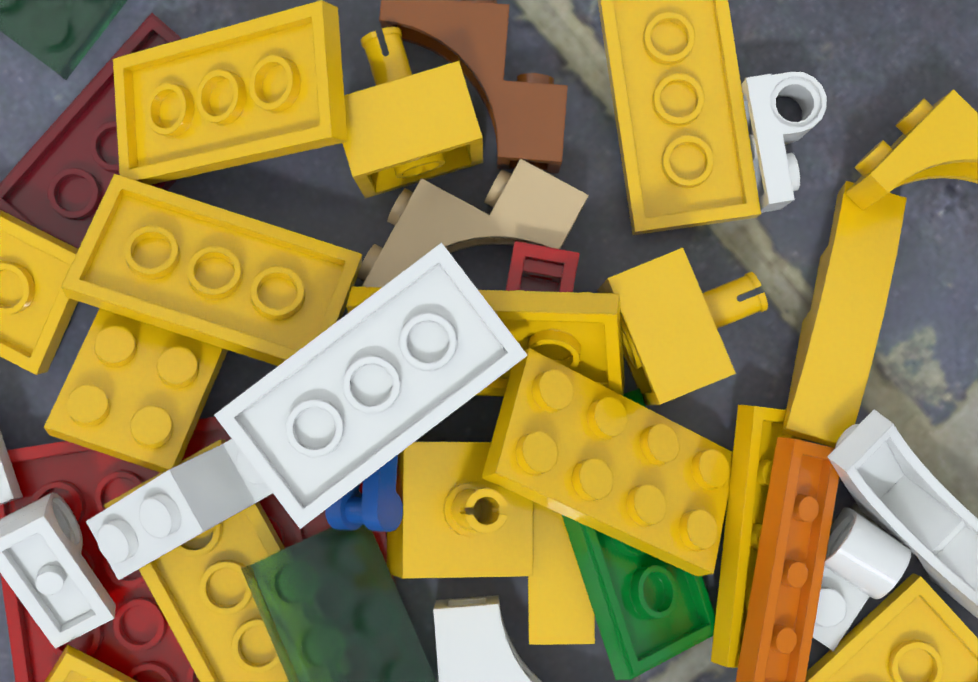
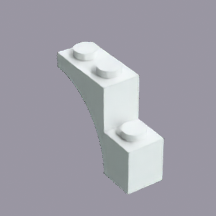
[827,409,978,619]
[86,439,273,580]
[433,595,542,682]

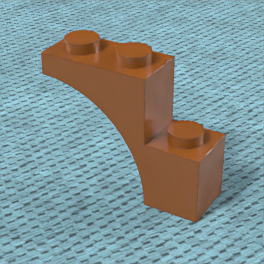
[379,0,568,173]

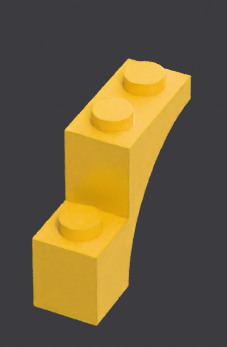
[845,89,978,211]

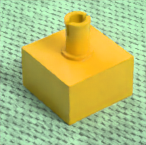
[342,27,483,198]
[597,248,768,406]
[387,442,533,579]

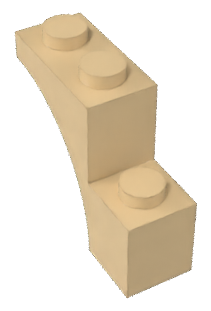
[357,159,589,287]

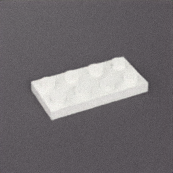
[214,243,527,529]

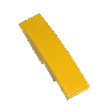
[782,181,907,448]
[528,502,595,645]

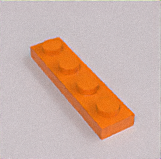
[735,437,839,682]

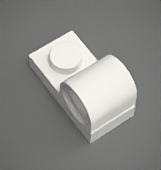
[741,72,827,213]
[0,493,116,648]
[813,507,911,651]

